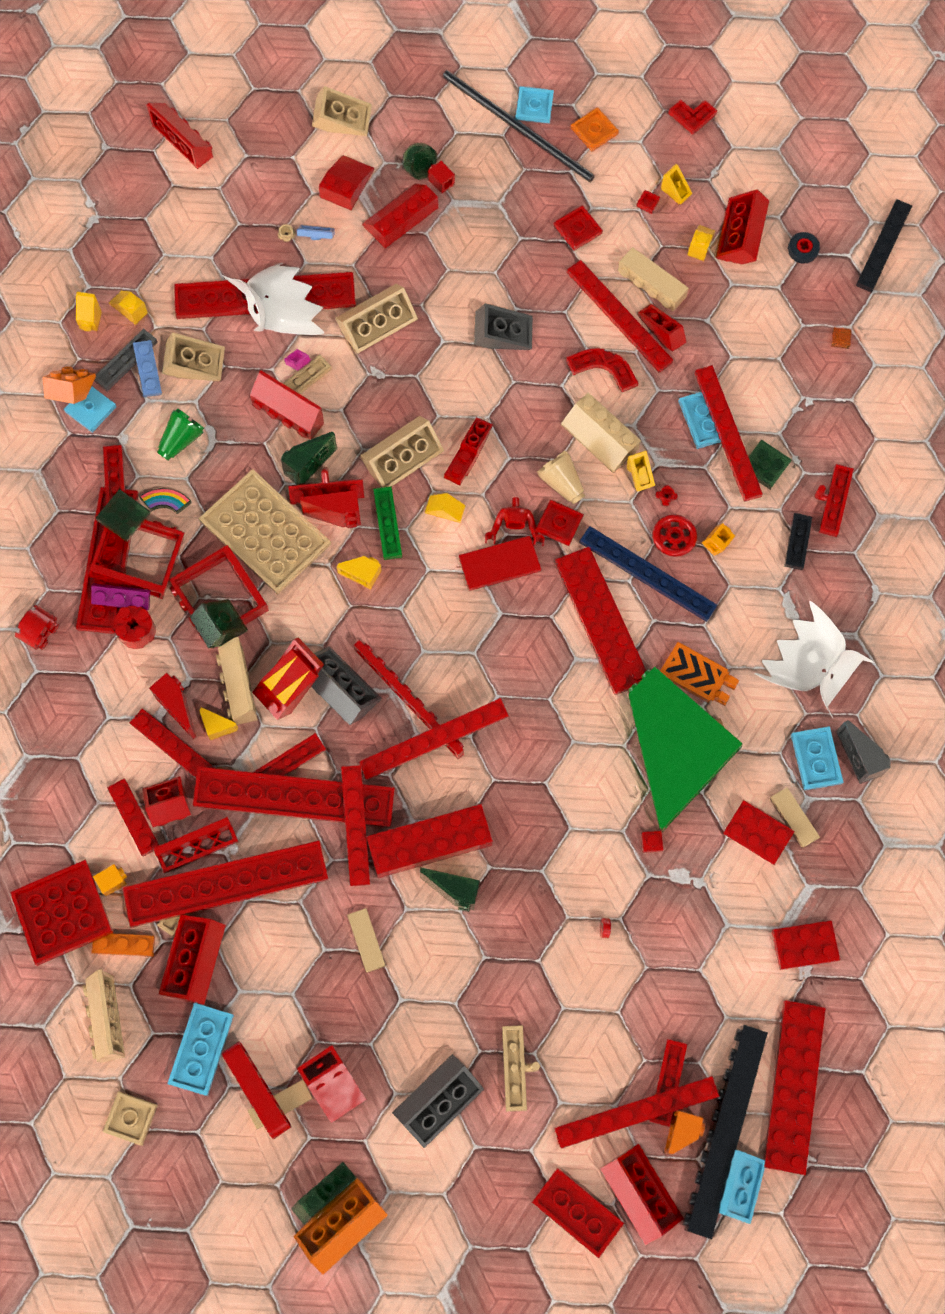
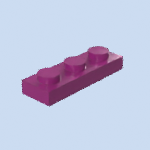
[91,583,150,610]

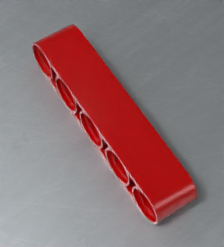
[221,1041,292,1140]

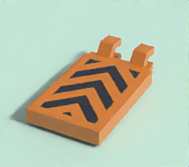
[660,642,740,706]

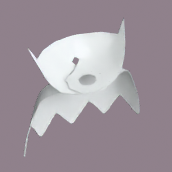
[222,263,324,335]
[754,601,874,718]

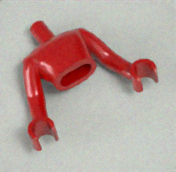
[484,497,545,547]

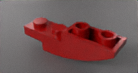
[444,417,493,485]

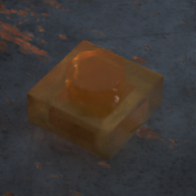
[831,327,852,349]

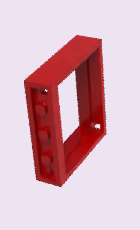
[89,509,185,599]
[169,545,269,646]

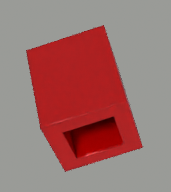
[428,161,455,194]

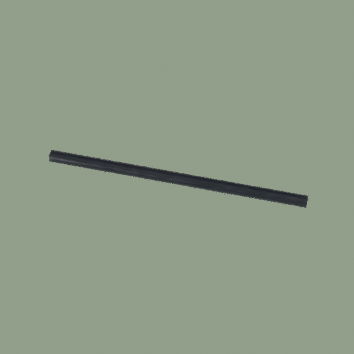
[442,70,595,182]

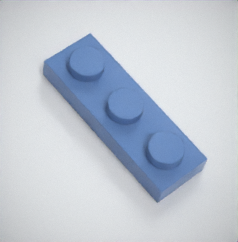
[133,340,162,397]

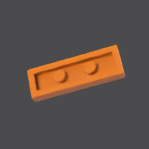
[91,934,155,957]

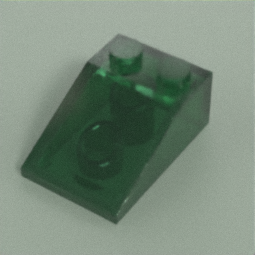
[281,432,337,484]
[420,867,480,912]

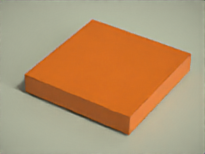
[570,107,619,152]

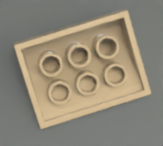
[83,969,125,1063]

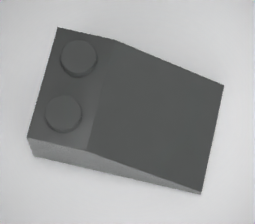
[474,303,533,350]
[836,720,891,784]

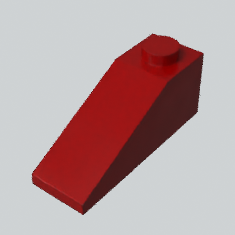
[637,304,687,352]

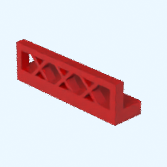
[153,817,239,874]

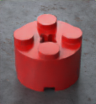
[15,605,59,650]
[113,606,156,649]

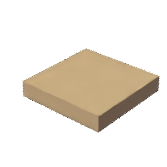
[103,1091,158,1146]

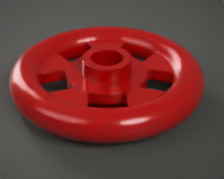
[652,515,697,557]

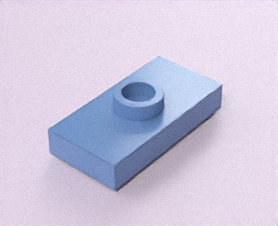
[297,225,335,240]

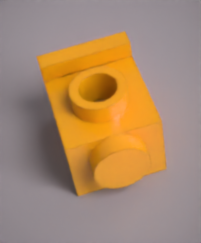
[702,523,735,556]

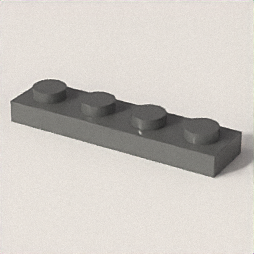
[94,328,158,392]

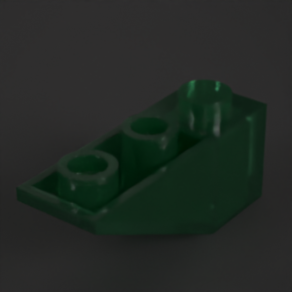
[291,1162,356,1225]

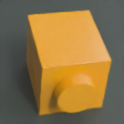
[93,864,127,897]

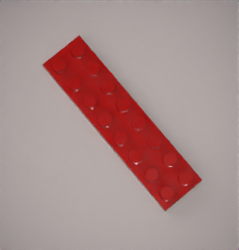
[76,487,139,634]
[555,547,646,695]
[764,1000,826,1175]

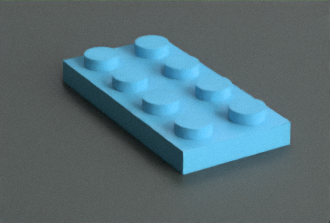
[167,1003,234,1096]

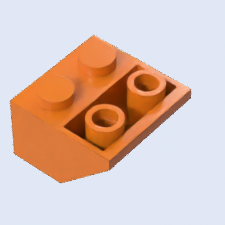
[43,366,96,404]

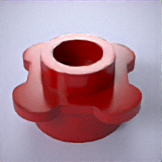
[655,485,678,506]

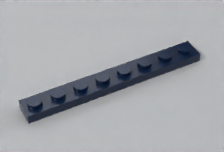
[579,526,717,622]

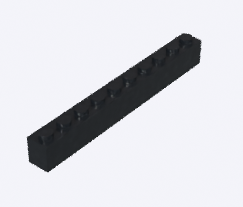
[683,1025,768,1240]

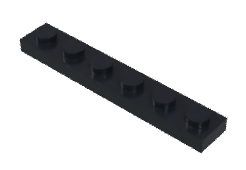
[856,199,912,293]

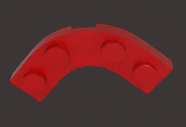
[566,348,638,393]

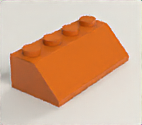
[293,1178,388,1275]

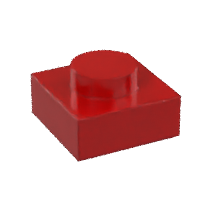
[636,190,660,214]
[641,831,663,853]

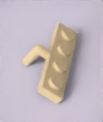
[502,1026,540,1112]

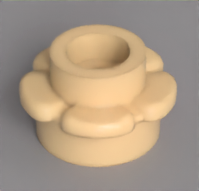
[278,224,295,242]

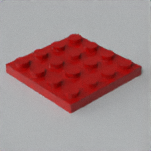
[10,859,114,966]

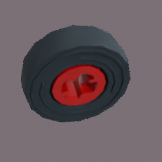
[788,232,820,264]

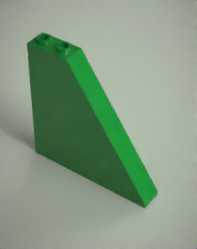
[628,667,743,832]

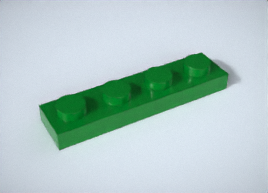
[373,486,402,560]

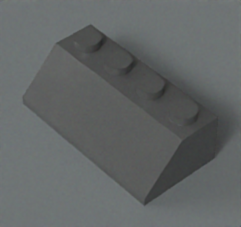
[311,646,382,725]
[392,1054,484,1148]

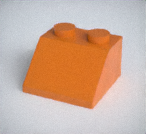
[663,1111,705,1155]

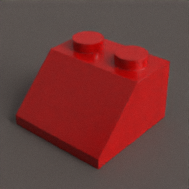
[143,776,191,827]

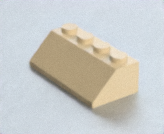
[335,284,418,354]
[561,392,641,473]
[360,416,444,488]
[216,637,258,725]

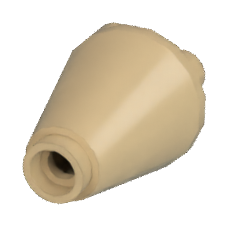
[537,450,585,505]

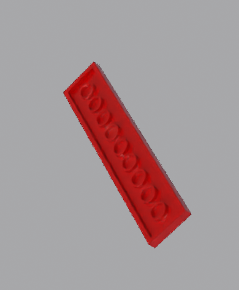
[174,272,356,319]
[193,767,395,828]
[122,840,329,928]

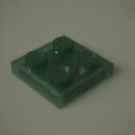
[749,439,792,490]
[96,489,151,542]

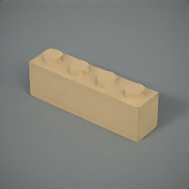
[618,247,689,311]

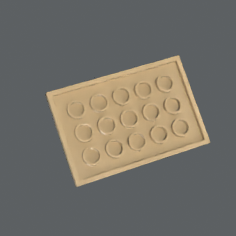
[199,469,331,595]

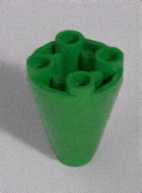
[157,408,204,461]

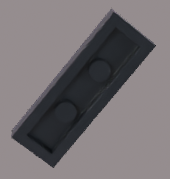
[784,513,813,570]

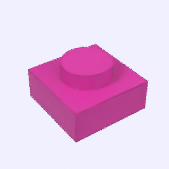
[284,349,311,371]

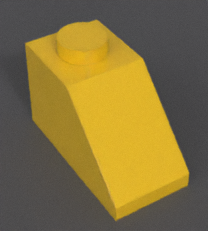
[687,225,716,261]
[109,291,148,325]
[76,292,102,331]
[337,556,382,589]

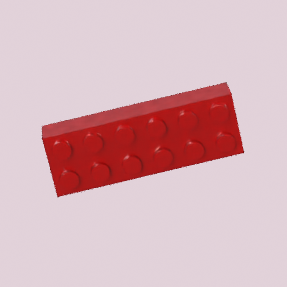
[366,804,493,878]

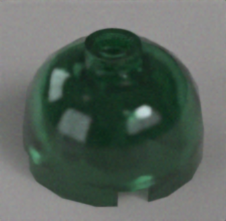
[402,142,437,180]

